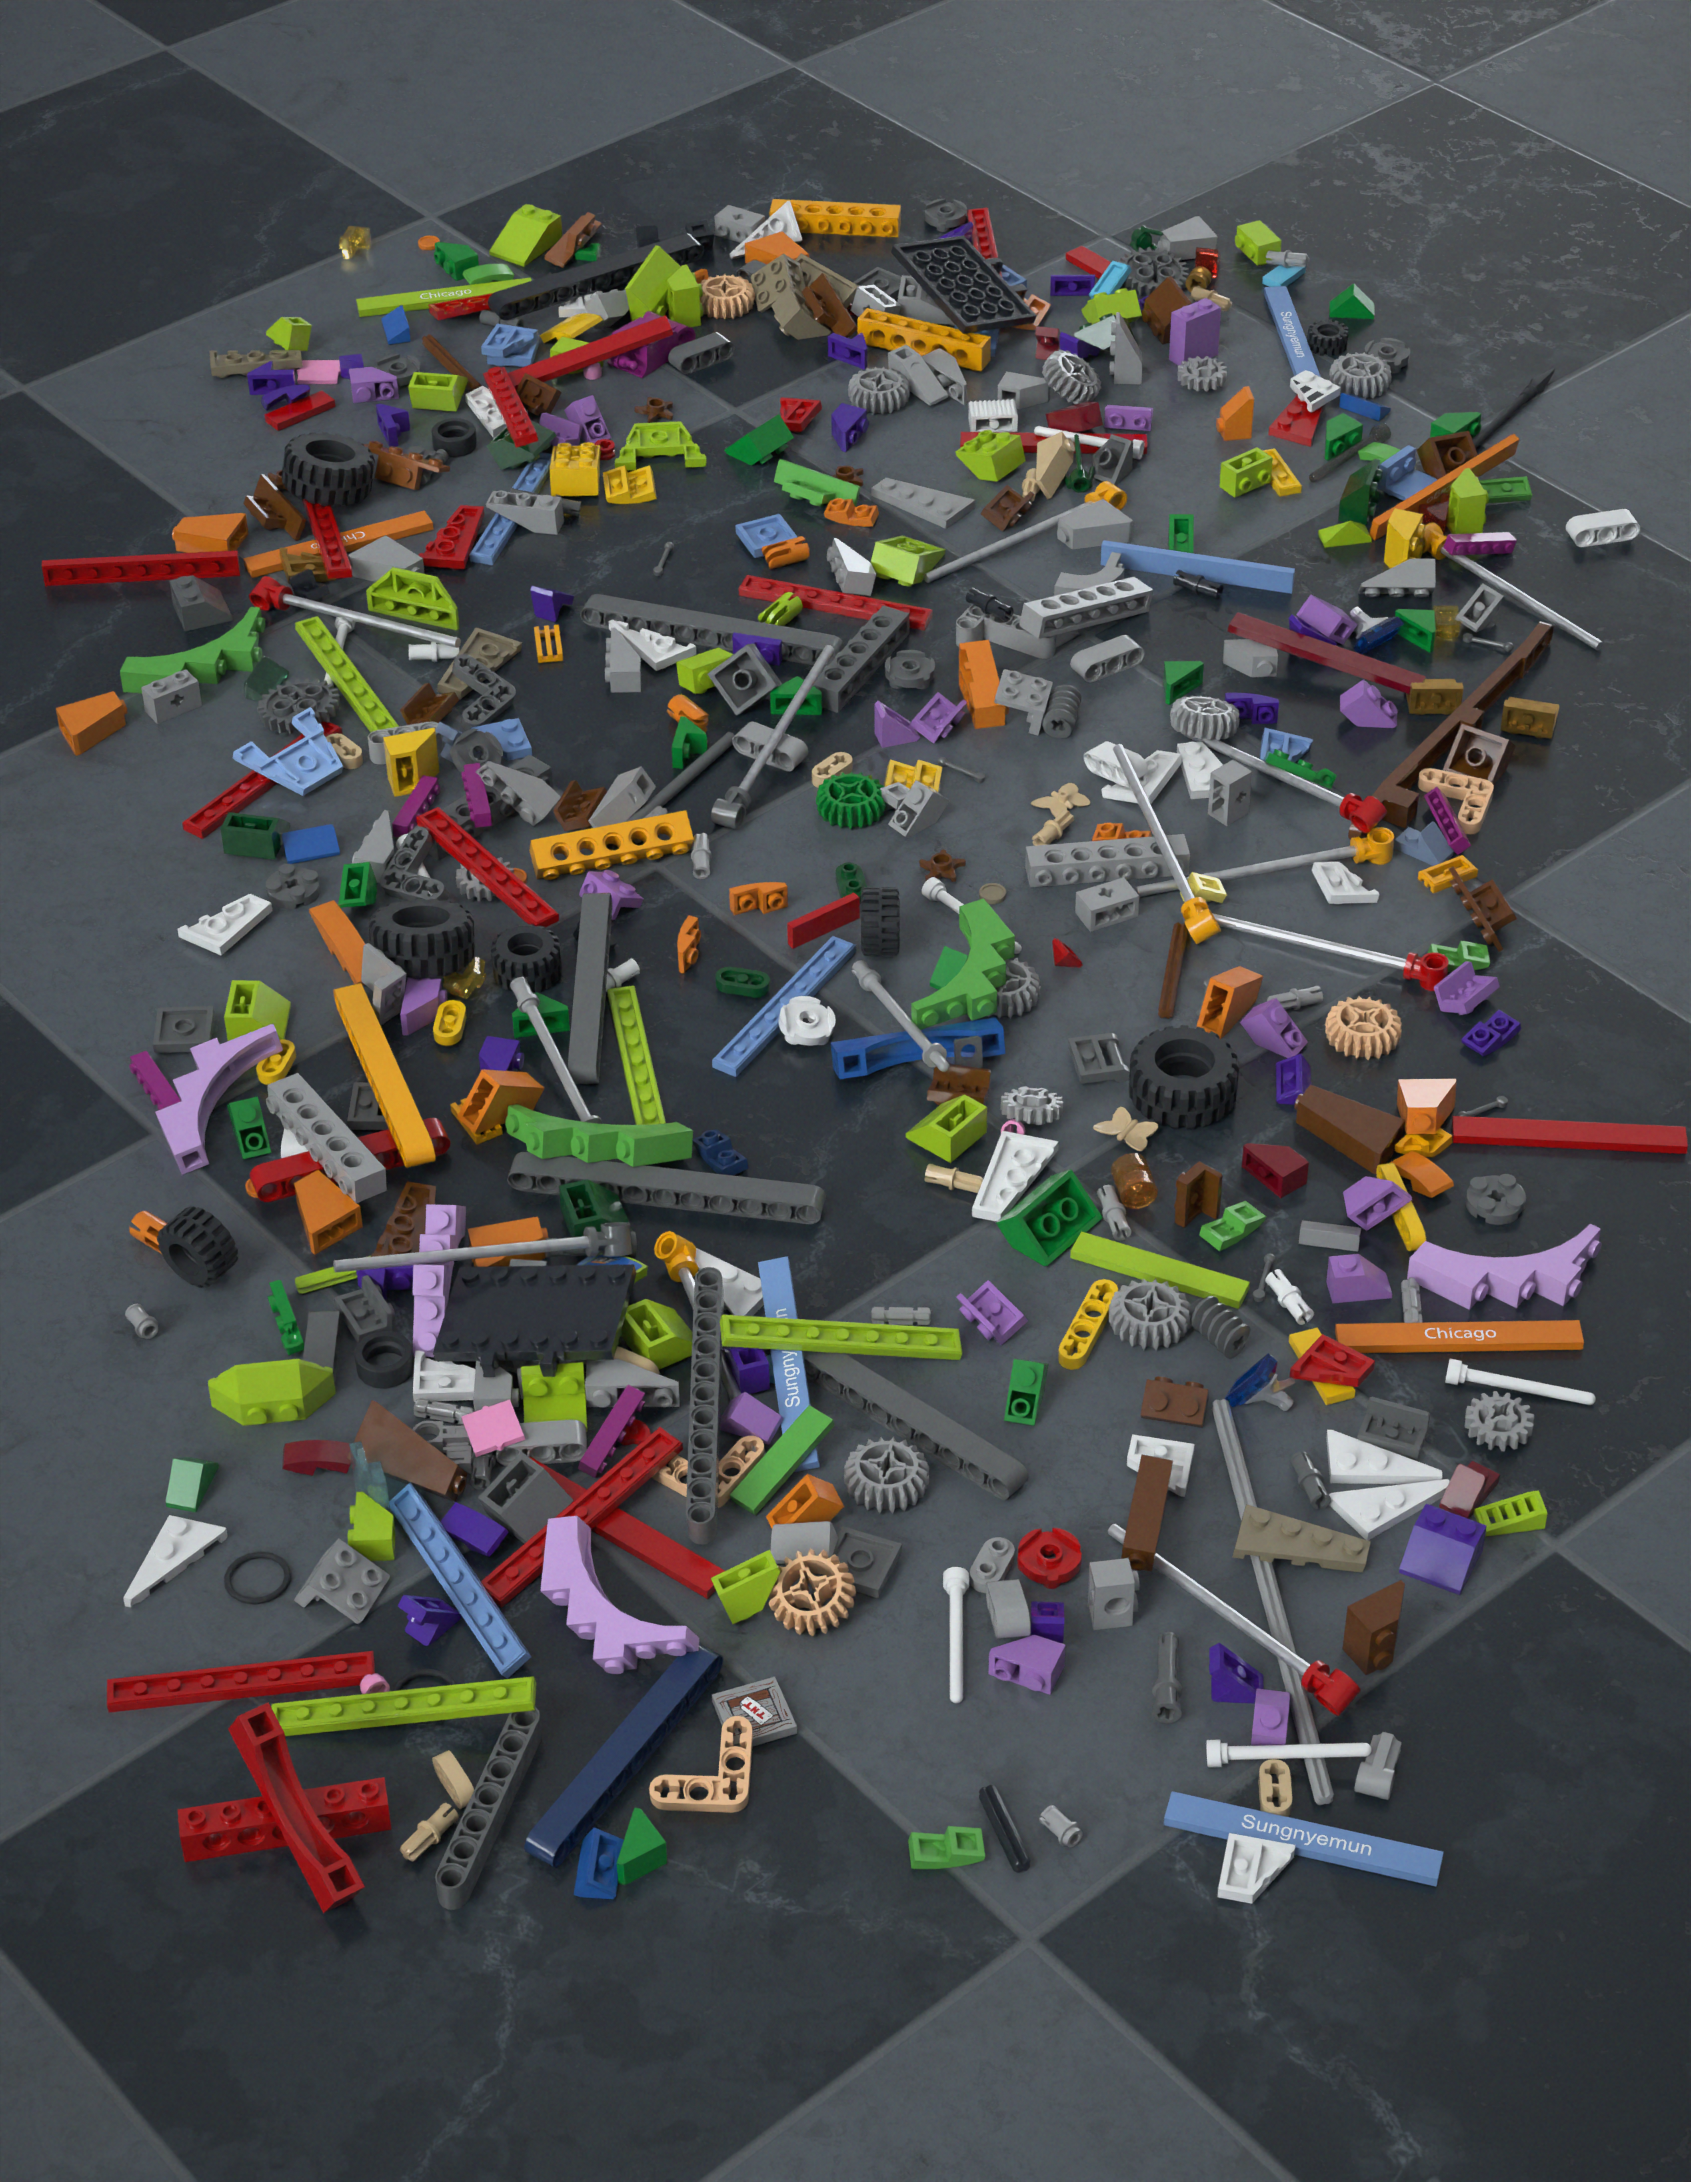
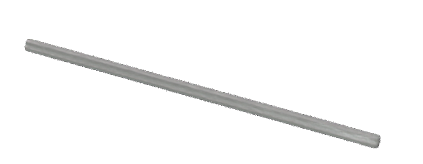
[1212,1399,1334,1805]

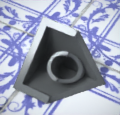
[1091,434,1133,485]

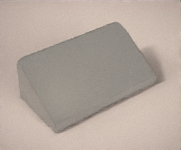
[1299,1220,1361,1251]
[771,1521,838,1564]

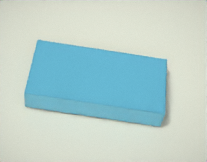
[1089,261,1132,299]
[1262,265,1306,287]

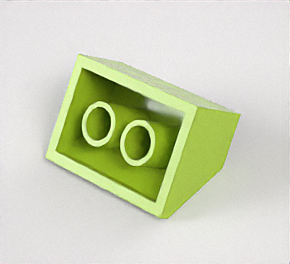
[625,245,681,321]

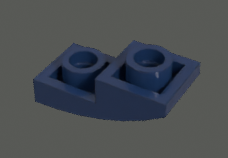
[692,1129,749,1176]

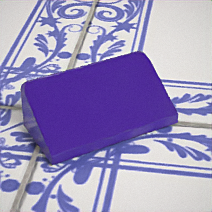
[1050,275,1095,296]
[1276,1053,1311,1105]

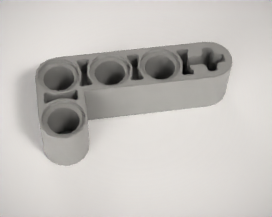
[956,605,1056,659]

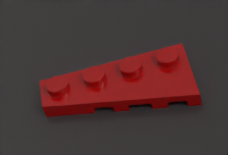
[428,292,495,320]

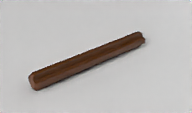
[422,334,481,392]
[1158,922,1188,1019]

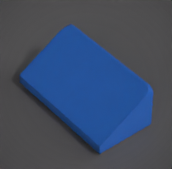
[381,305,411,345]
[1339,393,1391,421]
[281,824,340,864]
[574,1828,624,1899]

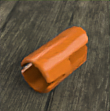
[761,536,810,570]
[667,694,709,733]
[129,1211,168,1254]

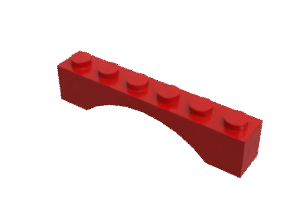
[228,1702,365,1913]

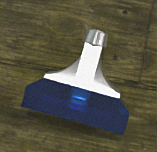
[1349,607,1404,655]
[1224,1353,1295,1411]

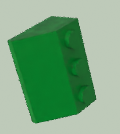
[996,1169,1103,1266]

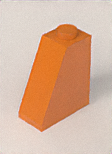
[745,231,809,264]
[172,513,249,553]
[56,691,128,756]
[1196,966,1263,1039]
[457,1069,545,1134]
[1397,1079,1456,1134]
[294,1170,363,1255]
[468,1217,548,1267]

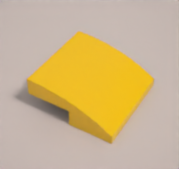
[539,313,603,343]
[603,465,657,504]
[884,759,942,792]

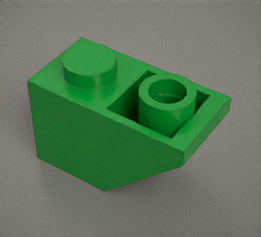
[434,242,479,281]
[1430,412,1482,438]
[1325,413,1363,461]
[227,1097,272,1159]
[1004,1359,1049,1426]

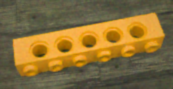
[769,199,901,237]
[857,308,991,371]
[529,810,694,880]

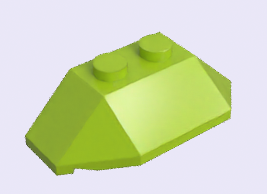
[366,567,459,630]
[208,1359,336,1426]

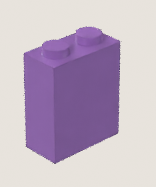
[1169,298,1221,365]

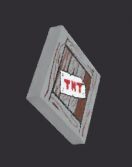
[712,1677,797,1747]

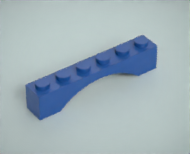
[831,1017,1006,1079]

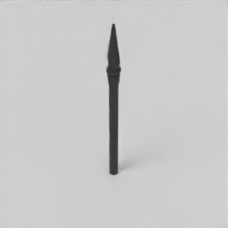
[1472,369,1555,449]

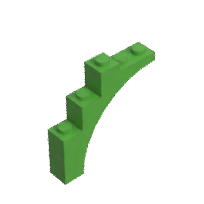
[120,607,265,693]
[911,898,1015,1030]
[505,1104,693,1167]

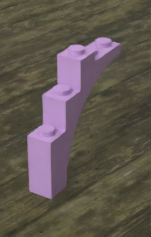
[155,1024,283,1175]
[413,1205,466,1357]
[1407,1224,1602,1310]
[541,1516,699,1674]

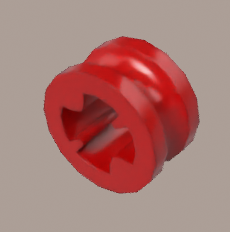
[595,439,615,460]

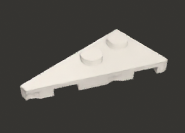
[729,201,802,259]
[609,620,696,671]
[695,1248,764,1316]
[1326,1430,1442,1484]
[1329,1479,1450,1540]
[123,1515,228,1607]

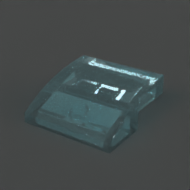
[349,1441,391,1513]

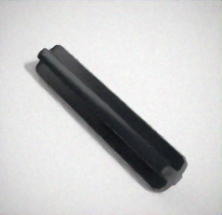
[979,1785,1031,1873]

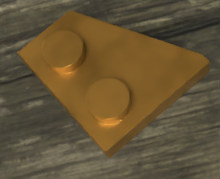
[279,548,336,584]

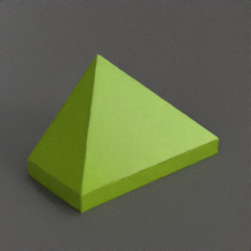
[1318,521,1372,548]

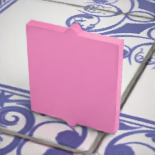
[297,360,341,384]
[461,1399,525,1457]

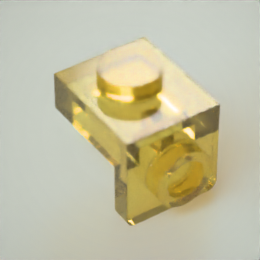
[339,226,371,259]
[1432,606,1461,639]
[443,956,486,1000]

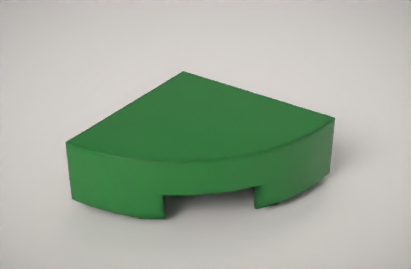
[575,243,601,261]

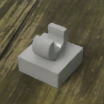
[880,782,910,812]

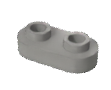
[970,1537,1015,1593]

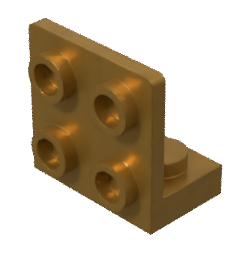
[1406,679,1463,715]
[1500,697,1559,739]

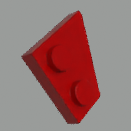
[780,397,822,432]
[1290,1334,1375,1387]

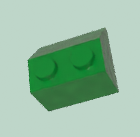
[724,414,794,466]

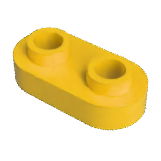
[433,1000,467,1046]
[256,1039,296,1085]

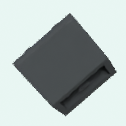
[478,1451,574,1544]

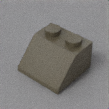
[771,286,831,340]

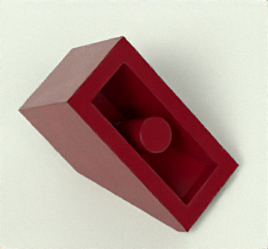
[1046,402,1103,433]
[1242,1143,1309,1198]

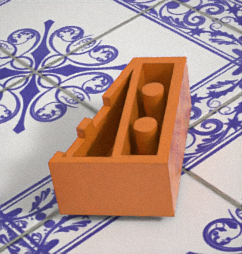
[959,640,1009,729]

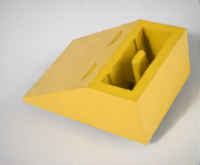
[550,442,600,496]

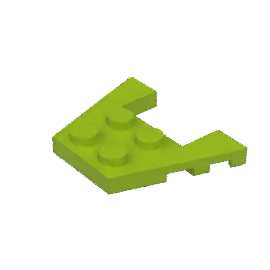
[615,421,707,470]

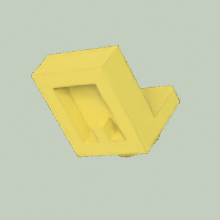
[1180,872,1227,903]

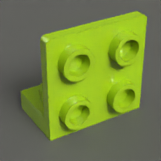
[521,1362,587,1432]

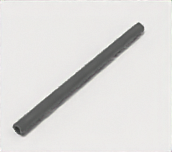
[606,732,735,850]

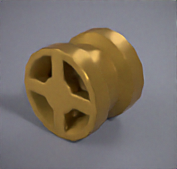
[1185,266,1212,292]

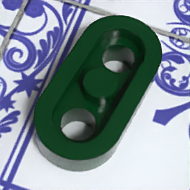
[836,862,867,904]
[715,967,770,998]

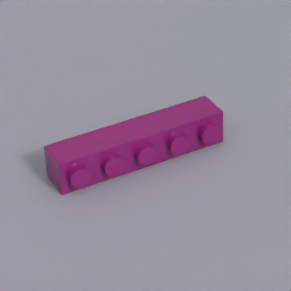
[1443,532,1517,555]
[461,763,492,828]
[392,775,440,838]
[1424,787,1471,855]
[129,1051,181,1110]
[578,1384,645,1478]

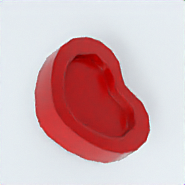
[619,1419,651,1445]

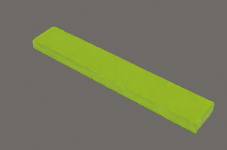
[1070,1231,1250,1309]

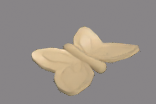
[1031,783,1090,818]
[1093,1107,1158,1151]

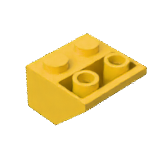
[1384,508,1425,569]
[383,728,440,797]

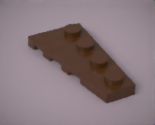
[371,1181,436,1265]

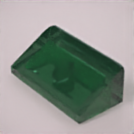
[244,656,289,701]

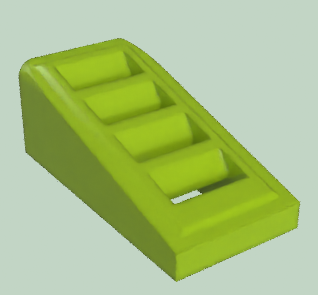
[1474,1491,1547,1537]

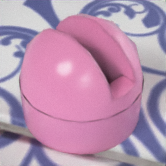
[583,363,602,380]
[1001,1119,1025,1135]
[360,1673,390,1694]

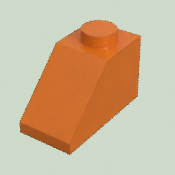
[1216,386,1254,441]
[766,1474,844,1529]

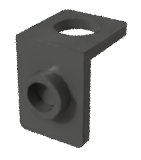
[946,1036,983,1068]

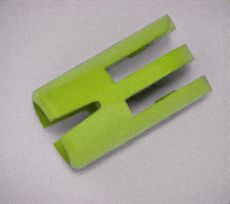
[758,592,803,626]

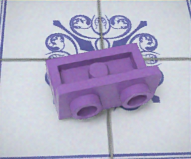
[1104,405,1153,431]
[539,413,582,449]
[910,692,967,744]
[579,870,644,920]
[1434,961,1500,1015]
[956,1280,1028,1345]

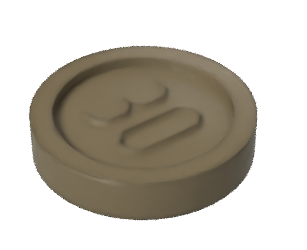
[979,883,1006,904]

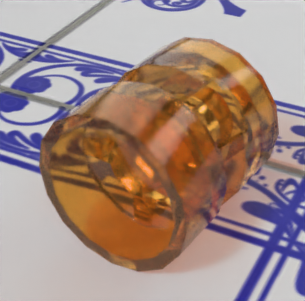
[1111,1153,1158,1209]

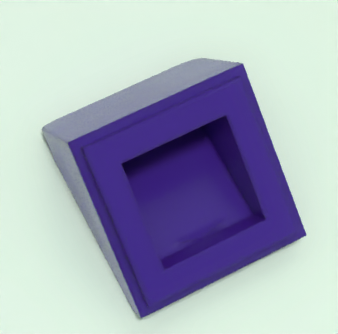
[339,354,364,379]

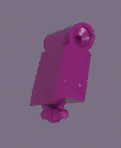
[607,311,696,378]

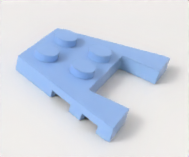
[233,707,343,796]

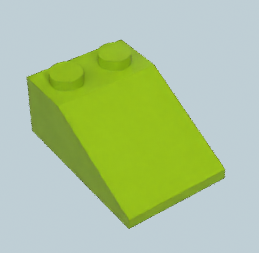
[489,204,562,267]
[871,535,946,587]

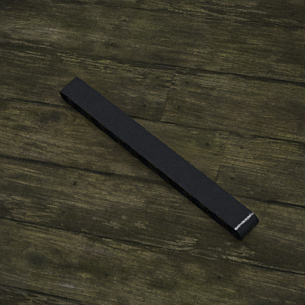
[488,234,705,320]

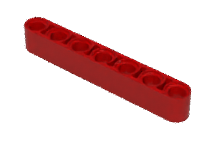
[250,1118,451,1202]

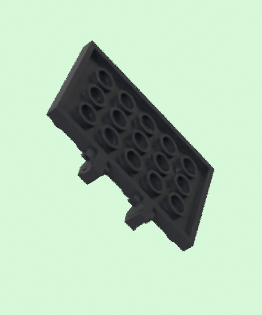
[891,236,1037,334]
[433,1264,637,1377]

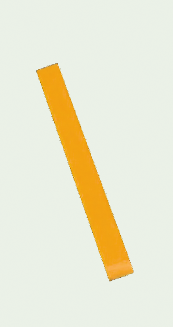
[333,983,435,1168]

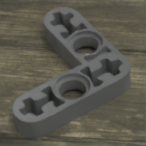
[452,654,516,731]
[380,827,449,901]

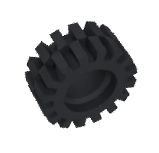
[1307,319,1349,356]

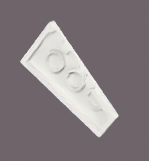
[972,1131,1059,1221]

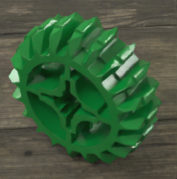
[816,771,887,829]

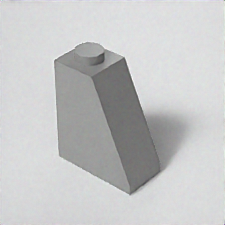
[1158,216,1218,260]
[1057,499,1133,549]
[348,535,424,582]

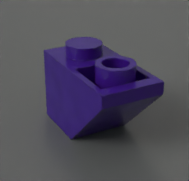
[831,403,869,452]
[479,1036,524,1072]
[723,1347,770,1394]

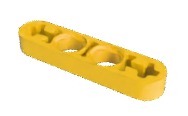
[1376,1163,1426,1251]
[1058,1279,1118,1370]

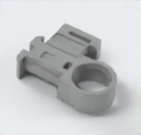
[412,1421,473,1474]

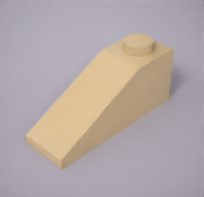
[1036,432,1075,500]

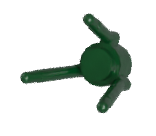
[1130,225,1163,252]
[1063,434,1095,493]

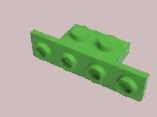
[774,459,860,507]

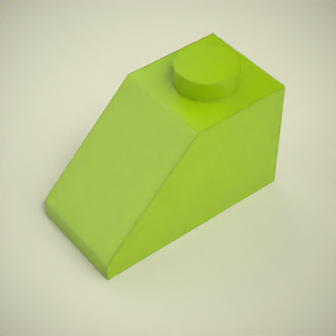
[711,1550,780,1624]

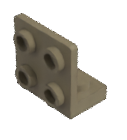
[750,254,806,313]

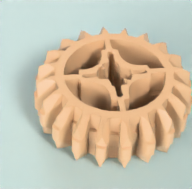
[700,274,755,319]
[1325,996,1402,1060]
[769,1548,856,1636]

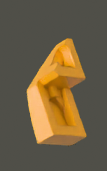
[1395,1128,1452,1157]

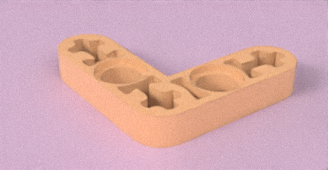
[1418,768,1494,835]
[652,1436,765,1508]
[649,1716,753,1813]

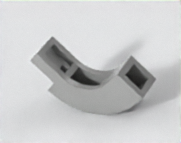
[1054,552,1124,596]

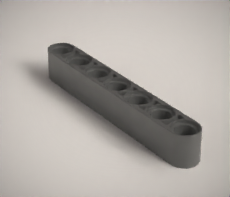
[435,1707,542,1910]

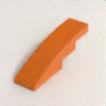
[309,900,366,986]

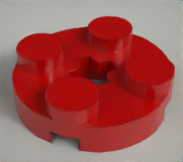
[1017,1528,1082,1589]

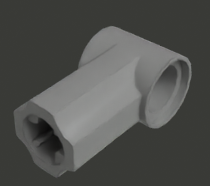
[1354,1732,1402,1800]

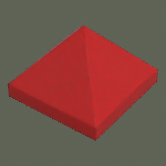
[1052,938,1083,968]

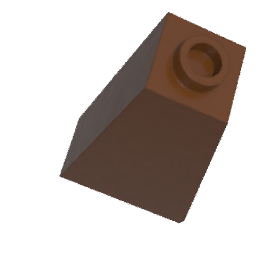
[1294,1085,1405,1175]
[347,1400,468,1502]
[1121,1454,1173,1572]

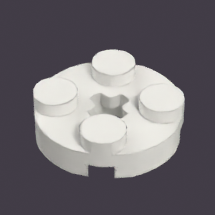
[778,996,836,1046]

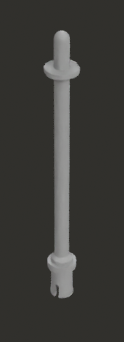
[851,960,950,1072]
[510,977,602,1124]

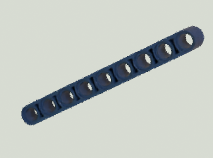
[524,1644,724,1867]

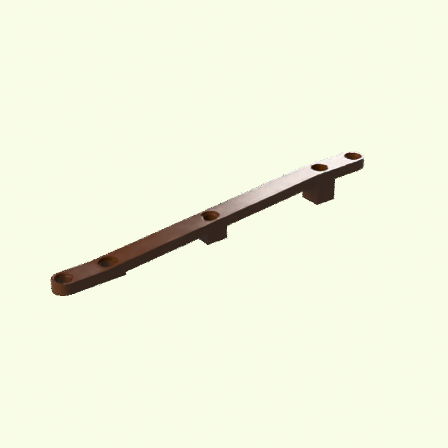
[1348,621,1554,840]

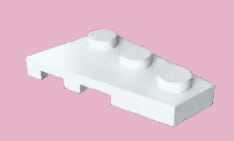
[465,386,528,438]
[1177,742,1223,799]
[1102,750,1182,804]
[177,894,272,955]

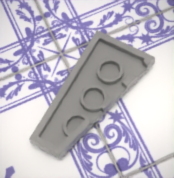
[871,478,975,529]

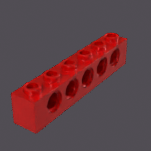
[178,1777,392,1862]

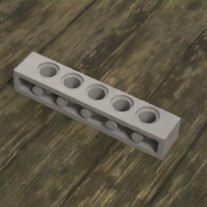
[1019,577,1153,639]
[1025,834,1190,887]
[266,1073,387,1203]

